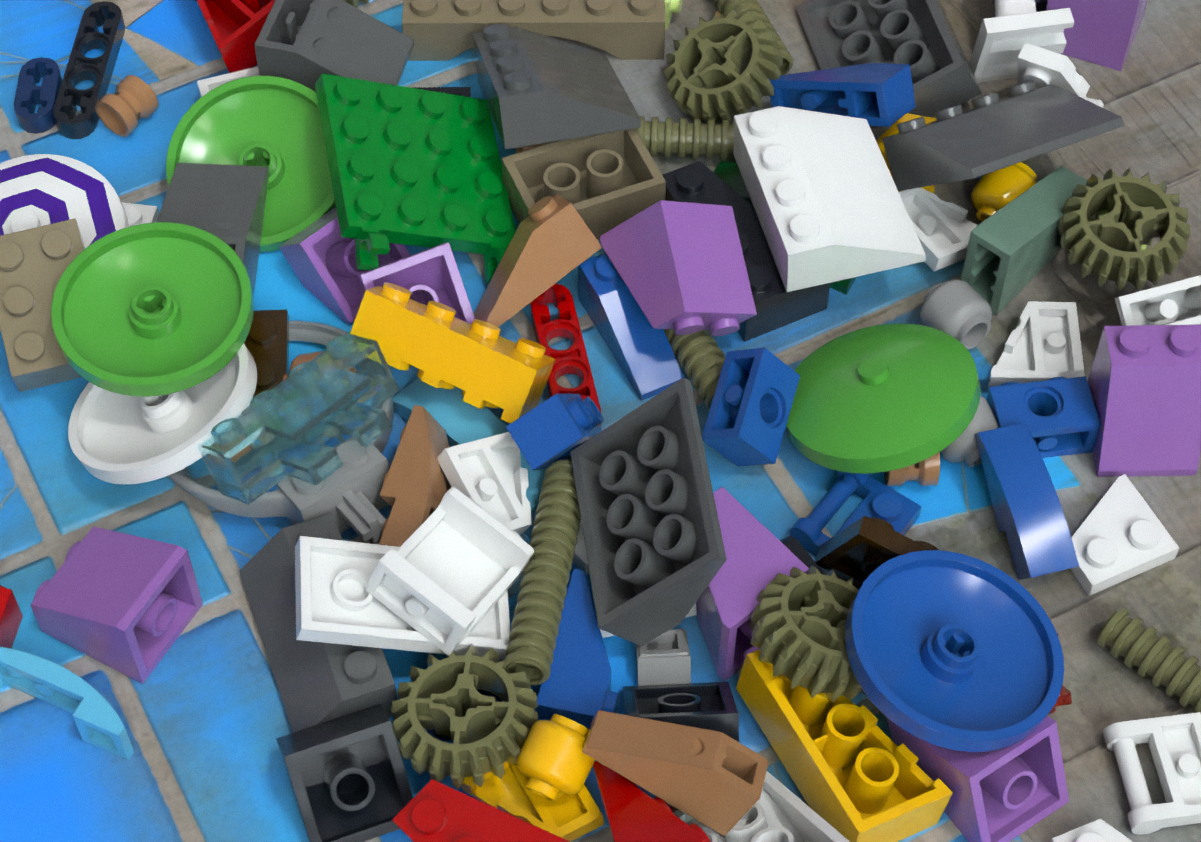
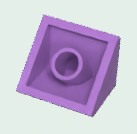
[358,242,475,324]

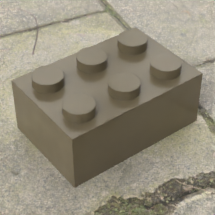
[502,128,666,240]
[0,218,85,392]

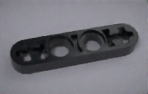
[53,1,125,139]

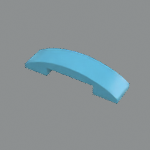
[393,377,545,515]
[0,647,134,761]

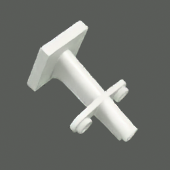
[969,0,1074,83]

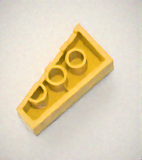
[346,282,556,424]
[736,649,953,842]

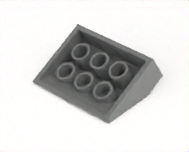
[795,0,982,129]
[472,24,641,149]
[882,80,1124,191]
[570,378,727,646]

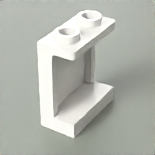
[364,487,534,656]

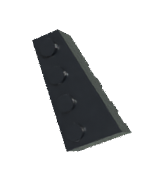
[662,161,830,342]

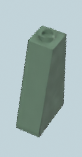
[961,166,1087,316]

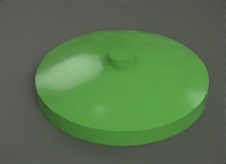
[166,76,336,253]
[51,222,254,397]
[786,323,981,474]

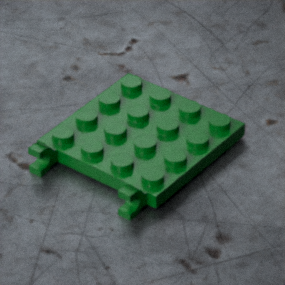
[315,73,516,284]

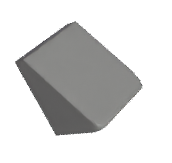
[635,629,691,686]

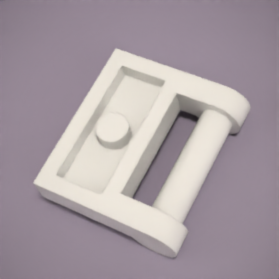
[1103,712,1201,835]

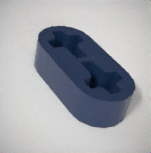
[14,57,62,134]

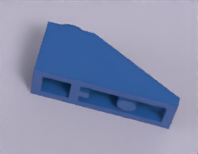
[769,63,916,127]
[578,252,684,401]
[536,568,619,729]

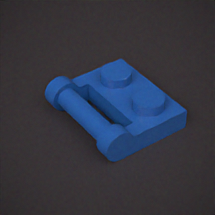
[789,471,922,556]

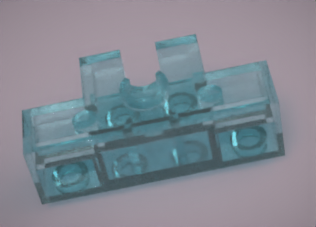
[197,334,399,505]

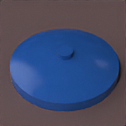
[845,550,1064,752]

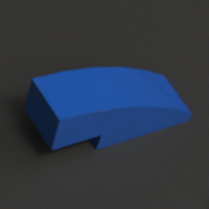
[975,422,1079,580]

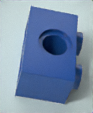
[702,347,800,466]
[986,376,1101,458]
[506,393,604,470]

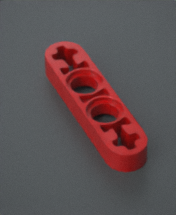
[530,283,601,427]

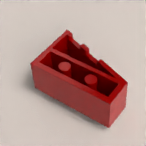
[196,0,275,73]
[392,779,570,842]

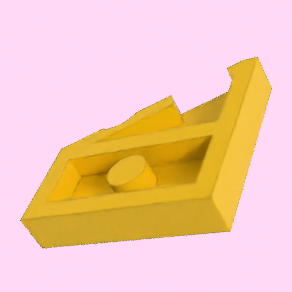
[461,749,604,842]

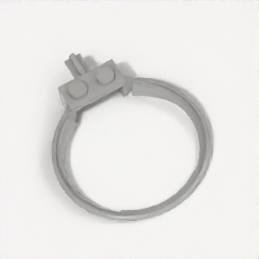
[168,321,394,543]

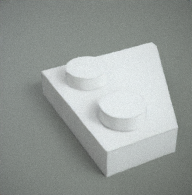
[899,187,977,272]

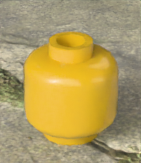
[971,162,1037,222]
[516,714,595,802]

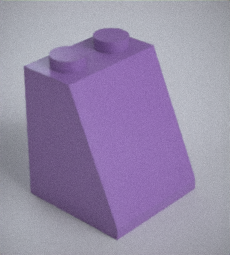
[1046,0,1147,71]
[600,200,757,336]
[1087,325,1201,477]
[696,487,809,682]
[30,526,203,684]
[887,715,1069,842]

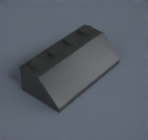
[239,513,398,733]

